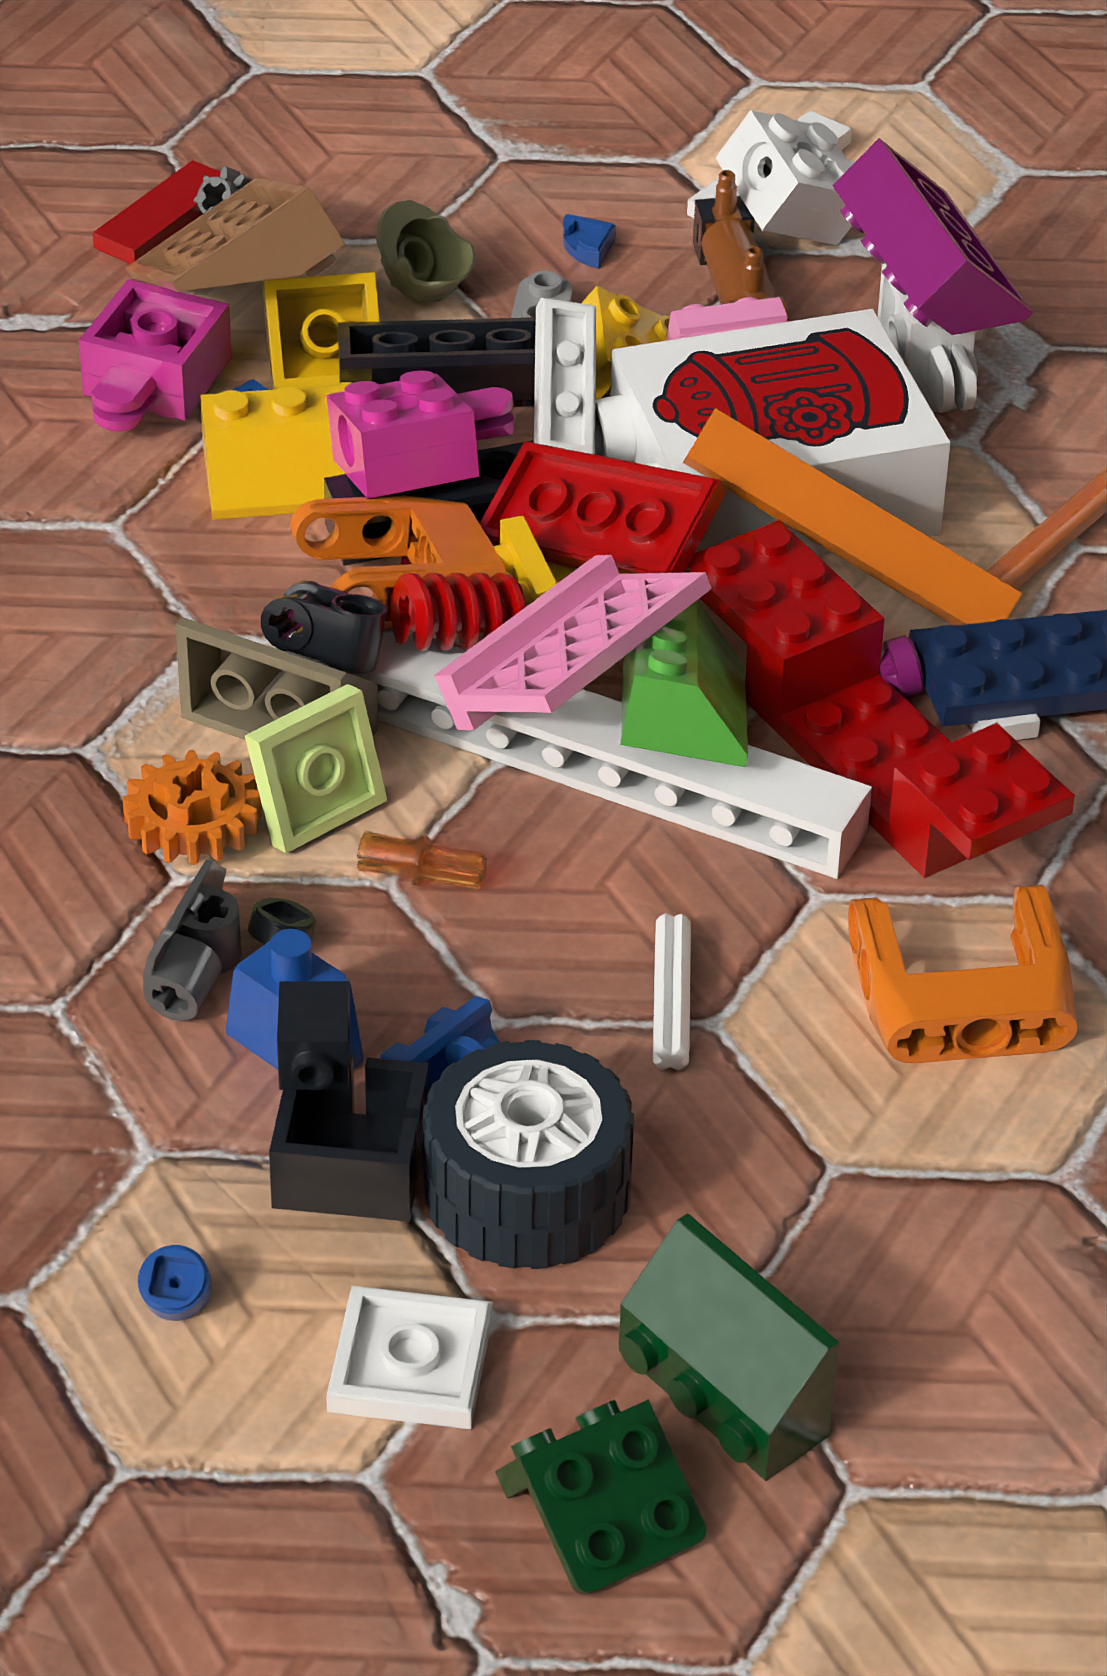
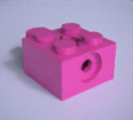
[79,279,232,432]
[327,371,515,499]

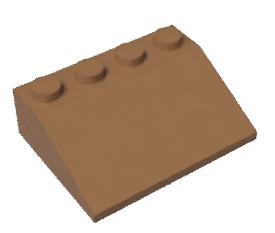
[125,178,345,292]

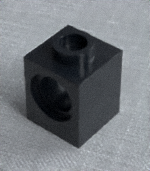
[277,981,350,1090]

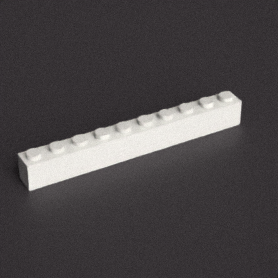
[279,628,872,879]

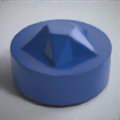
[138,1245,212,1321]

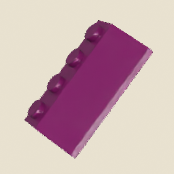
[832,138,1034,335]

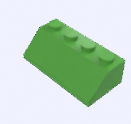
[620,600,748,767]

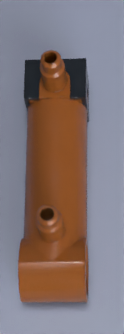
[693,170,789,321]

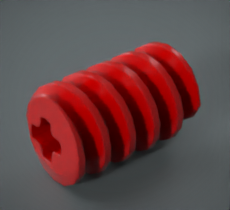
[391,573,527,651]

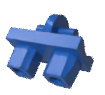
[380,996,501,1090]

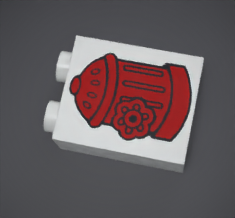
[595,309,950,555]

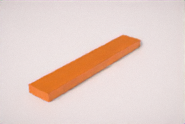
[683,408,1022,625]

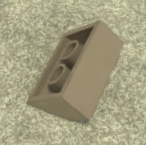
[175,617,378,740]

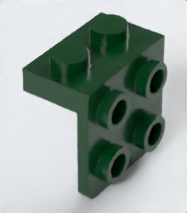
[495,1399,706,1594]

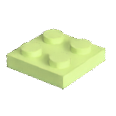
[245,684,388,853]

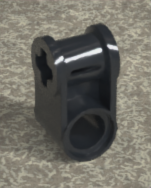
[260,580,387,673]

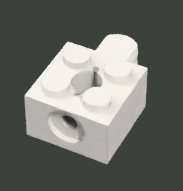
[715,110,855,245]
[877,263,983,413]

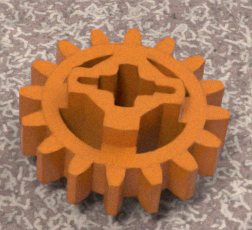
[123,750,262,865]

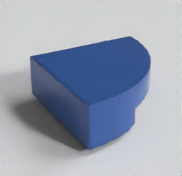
[563,214,616,269]

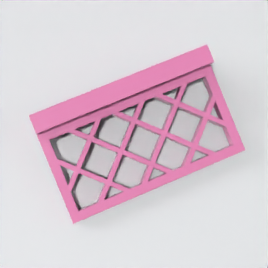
[434,555,712,730]

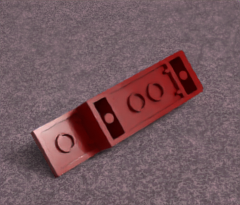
[685,520,1075,879]

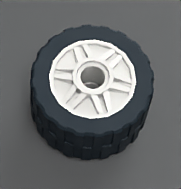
[423,1040,634,1269]

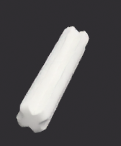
[653,913,691,1071]

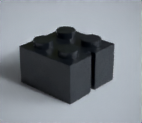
[269,1056,429,1222]

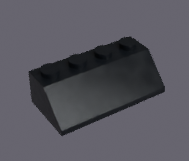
[337,317,536,406]

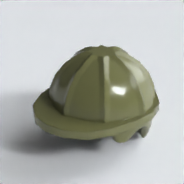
[376,200,475,302]

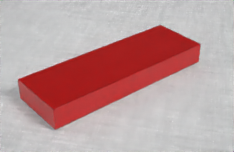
[92,160,221,264]

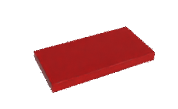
[479,441,727,574]

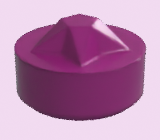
[880,635,924,698]

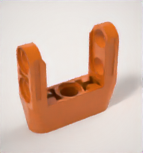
[290,495,506,629]
[848,884,1078,1063]

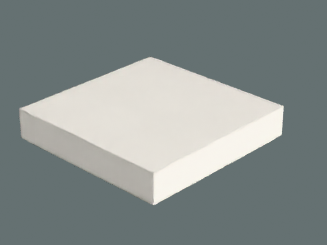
[326,1286,493,1429]

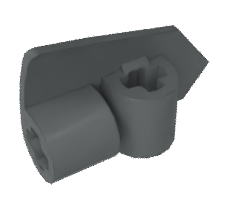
[143,859,241,1021]

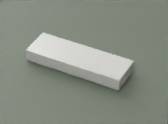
[534,298,596,455]

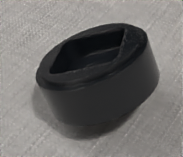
[247,898,316,945]

